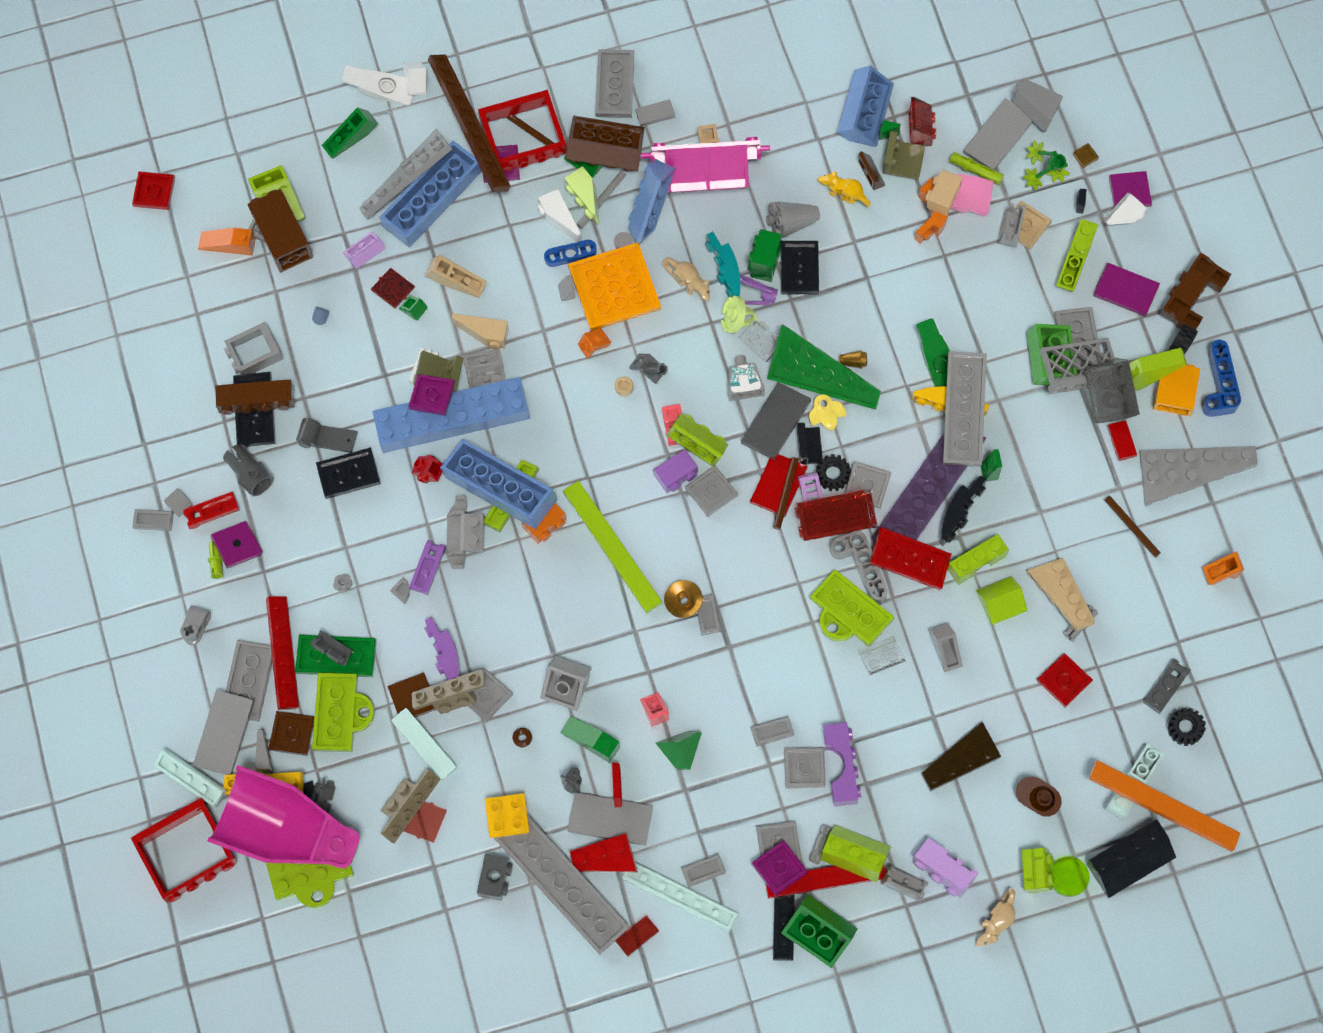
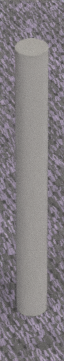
[577,171,626,229]

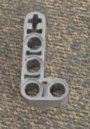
[830,531,887,605]

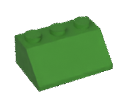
[1027,324,1077,385]

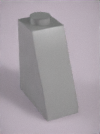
[1013,78,1063,132]

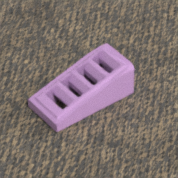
[798,472,826,515]

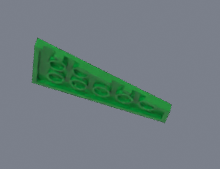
[767,324,881,410]

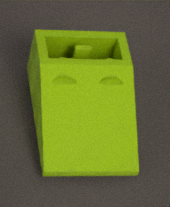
[248,165,305,222]

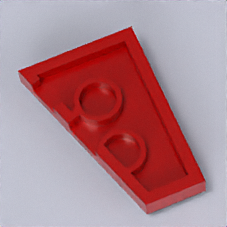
[569,833,638,873]

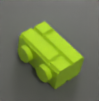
[1021,848,1055,893]

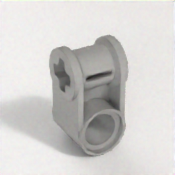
[180,605,211,645]

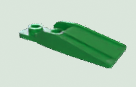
[916,318,950,387]

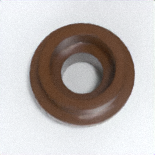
[512,728,532,748]

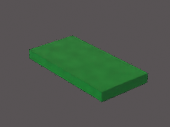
[295,635,377,677]

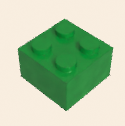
[748,229,782,283]

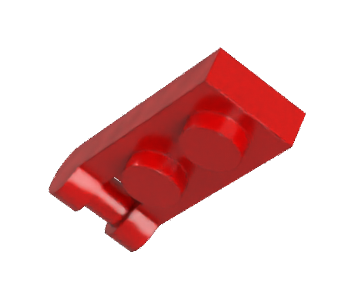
[183,491,240,529]

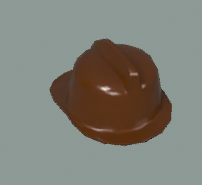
[1016,777,1062,817]

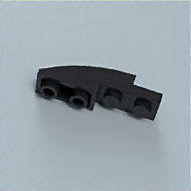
[940,476,987,546]

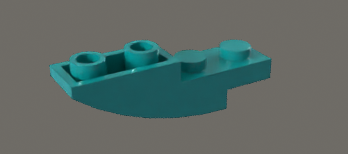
[705,231,740,298]

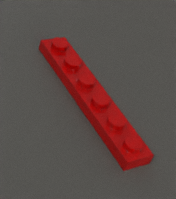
[266,596,299,710]

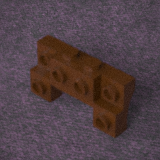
[1161,252,1232,330]

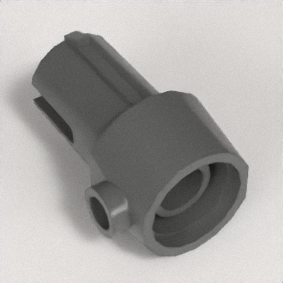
[223,444,273,496]

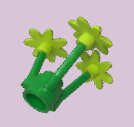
[1023,140,1070,191]

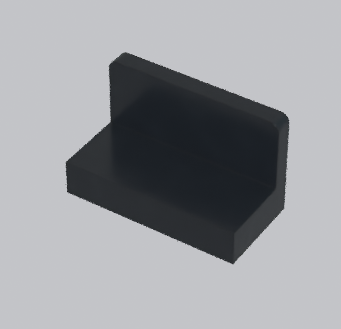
[797,422,823,465]

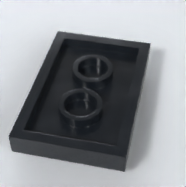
[781,241,819,294]
[316,447,381,499]

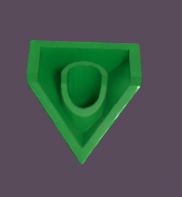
[655,731,702,770]

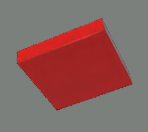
[132,171,175,210]
[1037,653,1093,708]

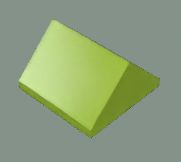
[976,576,1028,625]

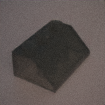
[1084,358,1140,423]

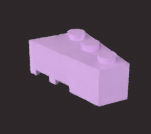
[913,838,978,898]

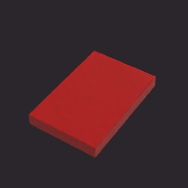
[750,454,808,517]

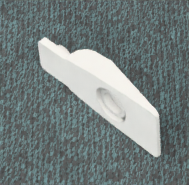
[341,65,413,106]

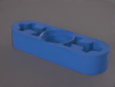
[544,240,597,267]

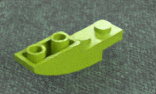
[1056,219,1099,292]

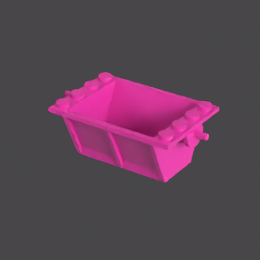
[641,137,770,193]

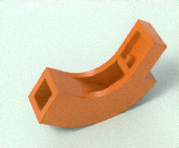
[915,177,949,244]

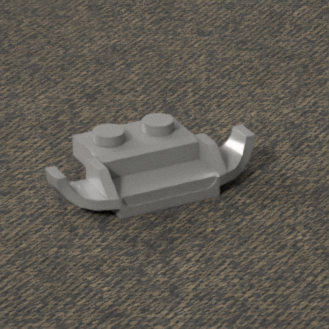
[446,496,485,569]

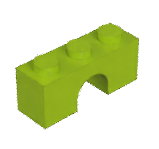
[948,534,1009,585]

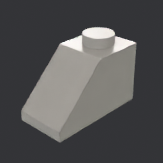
[930,623,963,672]

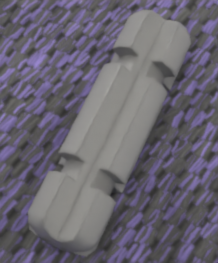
[810,825,832,864]

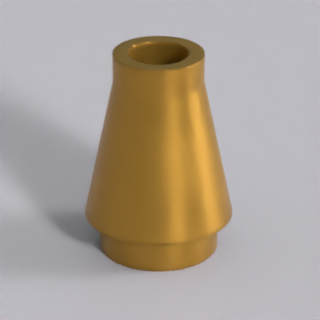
[840,350,867,369]

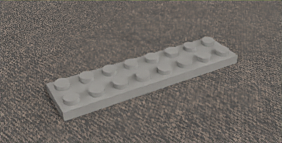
[494,815,630,955]

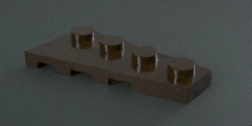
[921,722,1001,792]

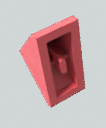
[640,692,669,727]

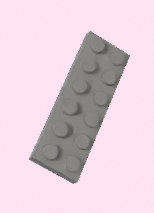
[943,351,987,466]

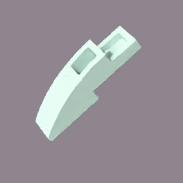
[1106,744,1164,820]

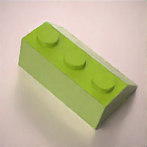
[666,413,729,467]
[821,825,891,882]

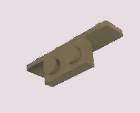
[412,669,485,714]
[381,769,440,844]

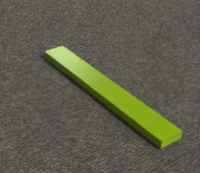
[563,481,662,614]

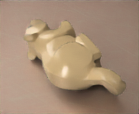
[662,257,710,301]
[976,888,1016,947]

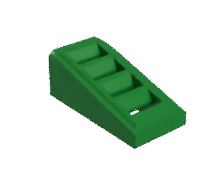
[980,449,1002,482]

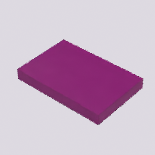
[1094,263,1160,317]

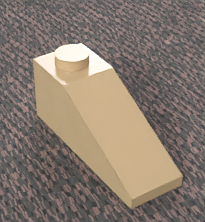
[425,255,487,298]
[452,313,509,349]

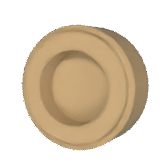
[615,377,634,397]

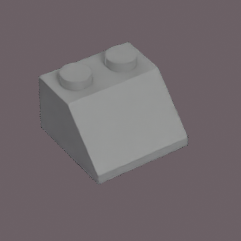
[540,655,592,711]

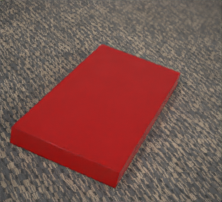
[869,527,952,590]

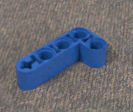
[1202,339,1241,417]

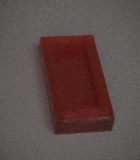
[615,915,659,957]

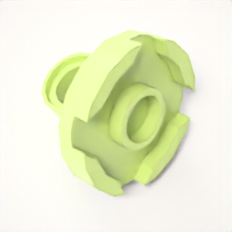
[721,296,757,333]

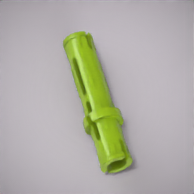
[949,151,1004,185]

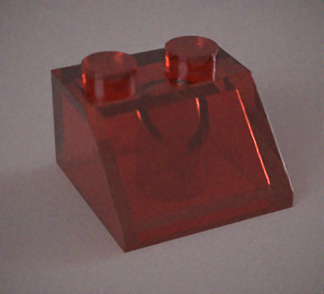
[908,97,936,146]

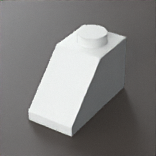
[1103,193,1147,225]

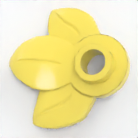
[809,394,846,431]

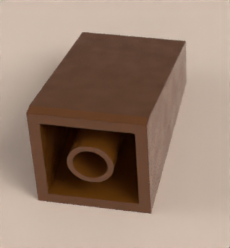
[247,189,313,273]

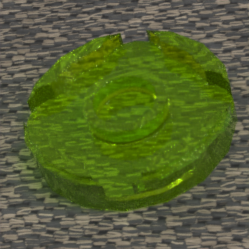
[1051,857,1090,897]

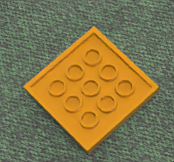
[568,243,661,331]

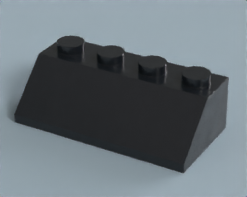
[1086,819,1176,899]

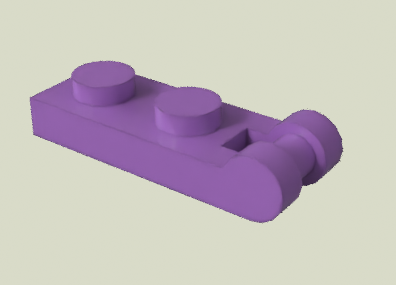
[409,540,446,595]

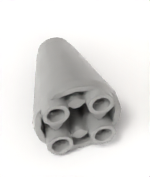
[766,201,820,238]

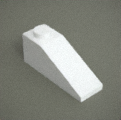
[537,189,582,242]

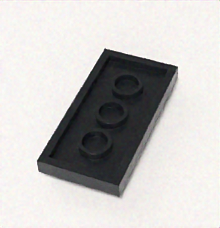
[233,372,276,447]

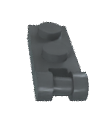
[1143,659,1191,714]

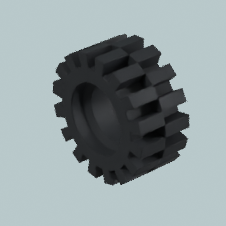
[1168,324,1198,355]
[816,454,851,491]
[1167,708,1206,746]

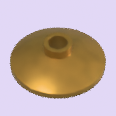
[664,580,703,618]

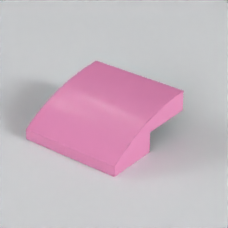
[951,174,994,217]

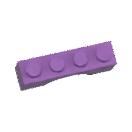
[823,722,861,807]

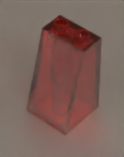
[795,490,878,541]

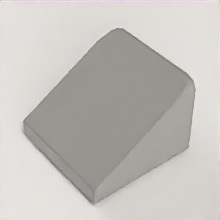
[558,275,575,301]
[164,488,193,517]

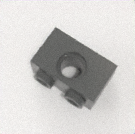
[477,854,513,901]

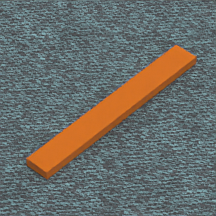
[1088,760,1240,852]

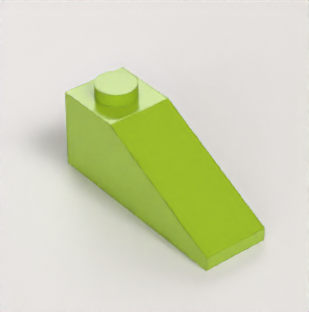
[1123,348,1187,391]

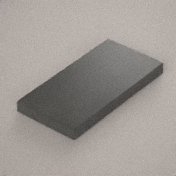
[741,382,811,460]

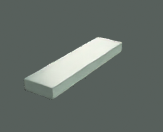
[391,708,457,780]
[154,748,227,808]

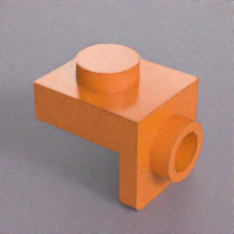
[578,328,611,358]

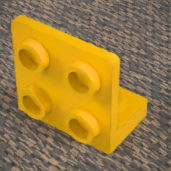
[485,793,529,838]

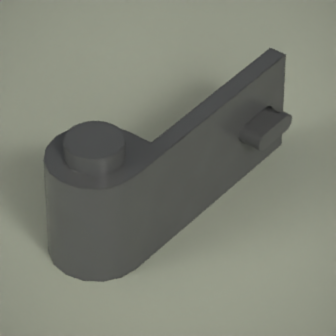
[296,418,358,453]

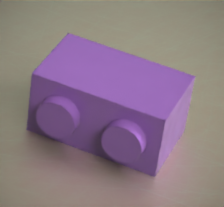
[654,449,698,493]

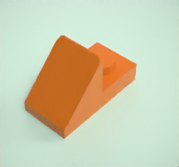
[1202,552,1245,586]

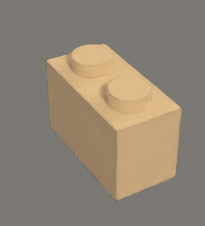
[925,169,963,216]

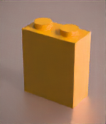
[1153,364,1200,417]

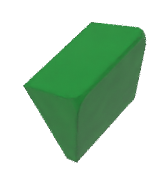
[879,120,901,140]
[399,295,428,320]

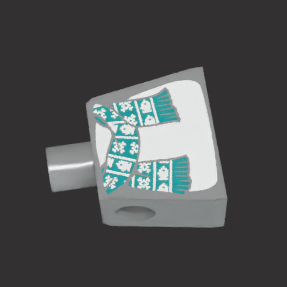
[729,355,765,401]

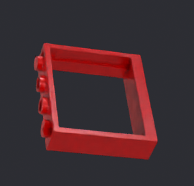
[478,89,567,172]
[130,798,237,903]

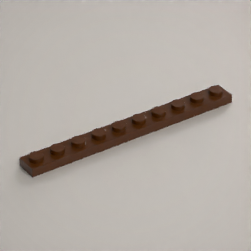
[428,54,511,192]

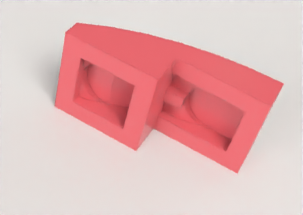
[662,404,682,446]

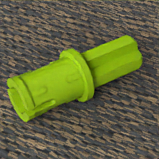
[208,541,223,579]

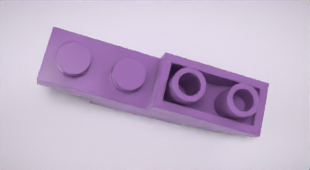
[424,617,461,681]

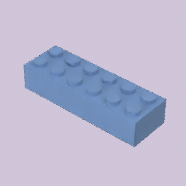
[380,141,482,248]
[440,439,558,529]

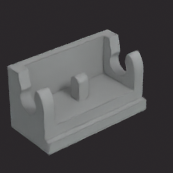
[999,203,1026,247]
[881,866,928,900]

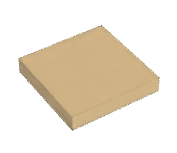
[1000,200,1052,250]

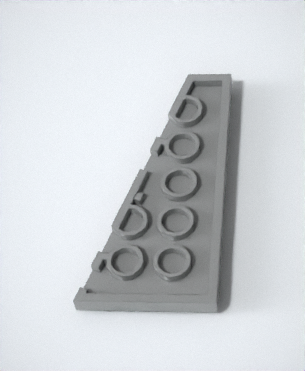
[359,129,452,219]
[1140,446,1258,507]

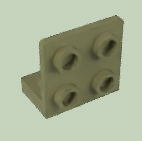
[883,131,925,180]
[413,351,464,392]

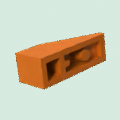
[198,228,256,256]

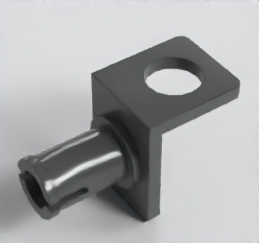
[629,354,668,384]

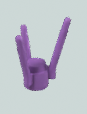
[740,274,778,306]

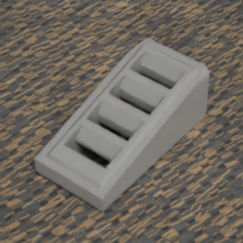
[255,730,273,773]

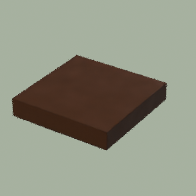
[387,673,436,718]
[268,711,314,756]

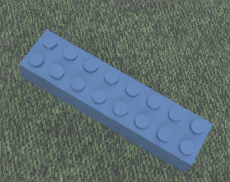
[372,377,530,453]

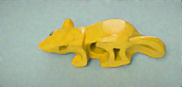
[817,171,871,207]

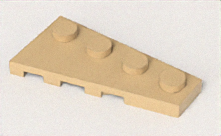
[1027,558,1095,631]

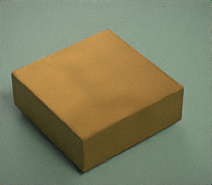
[1073,143,1099,168]

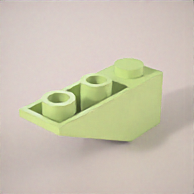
[564,166,599,224]

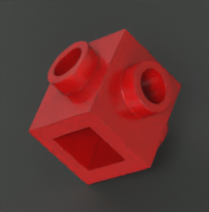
[411,455,443,484]

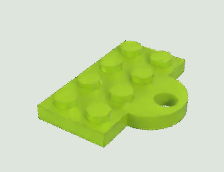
[810,569,894,647]
[312,673,375,752]
[266,863,354,908]

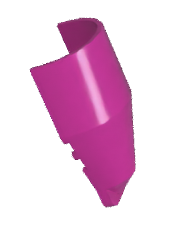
[207,765,360,869]

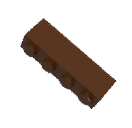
[215,379,294,415]

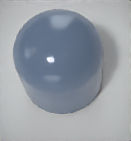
[312,307,329,325]

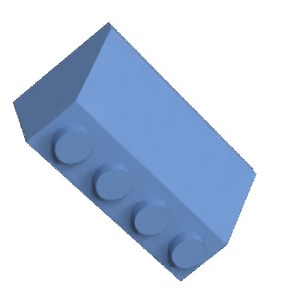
[837,65,894,147]
[628,159,676,244]

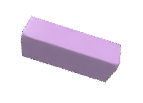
[343,232,385,269]

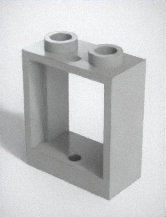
[224,322,283,375]

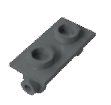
[310,630,352,666]
[560,767,582,794]
[313,779,336,814]

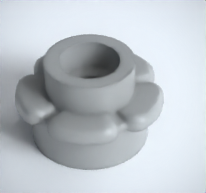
[333,574,352,592]

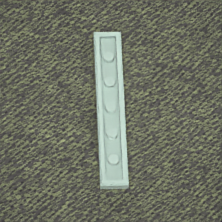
[621,863,738,933]

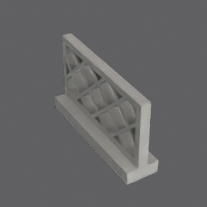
[1040,338,1124,394]

